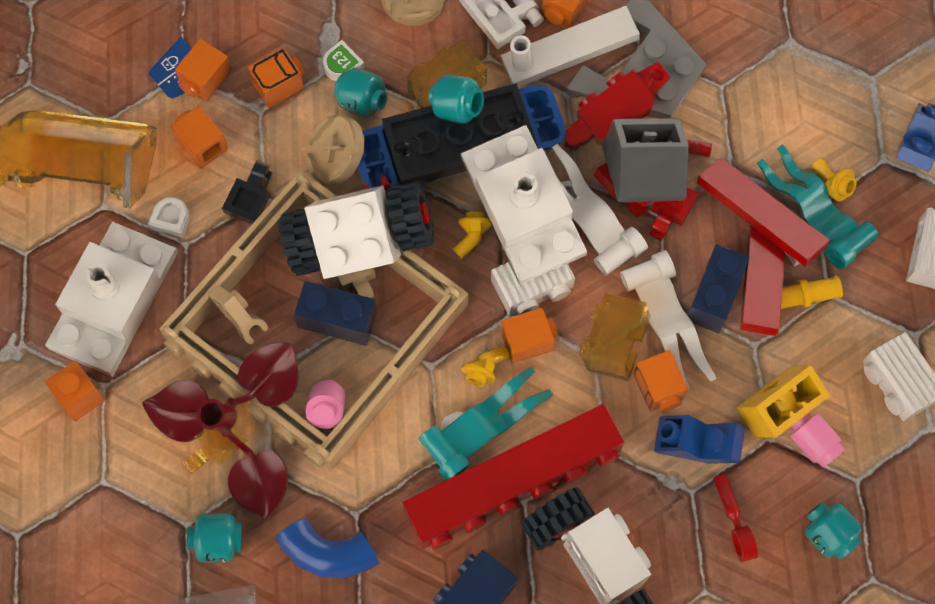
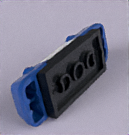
[358,83,566,188]

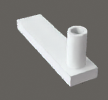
[501,6,640,88]

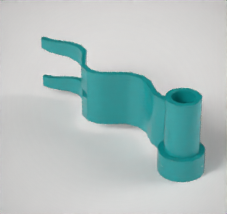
[757,144,878,269]
[418,367,553,481]

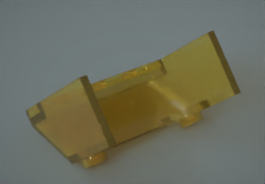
[0,110,157,209]

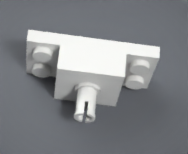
[461,125,587,284]
[45,222,178,377]

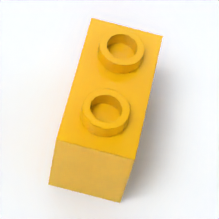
[736,365,830,438]

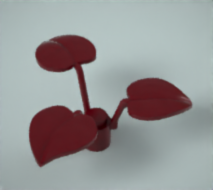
[142,342,299,518]

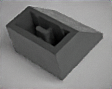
[602,118,689,202]

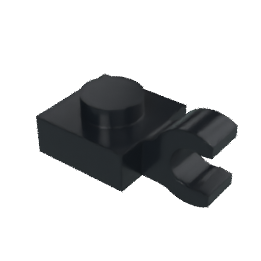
[222,160,272,224]

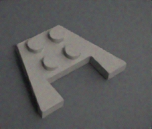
[566,0,707,119]

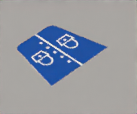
[149,37,192,99]

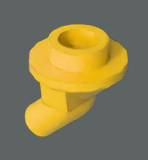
[810,157,857,202]
[452,212,492,259]
[461,346,509,387]

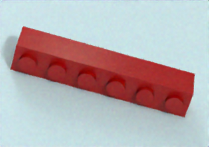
[402,404,625,550]

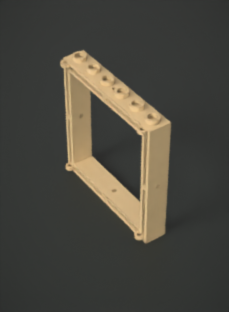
[159,170,469,470]

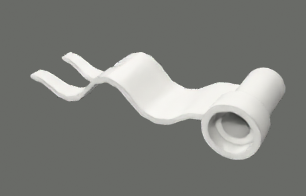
[552,144,648,276]
[620,250,717,390]

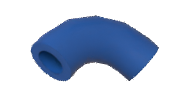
[276,519,380,578]

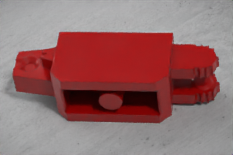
[564,62,671,151]

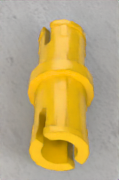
[781,275,843,309]

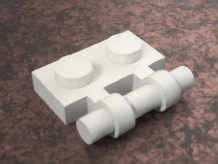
[459,0,544,49]

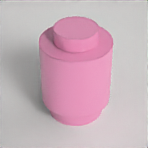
[305,380,346,429]
[790,413,845,468]

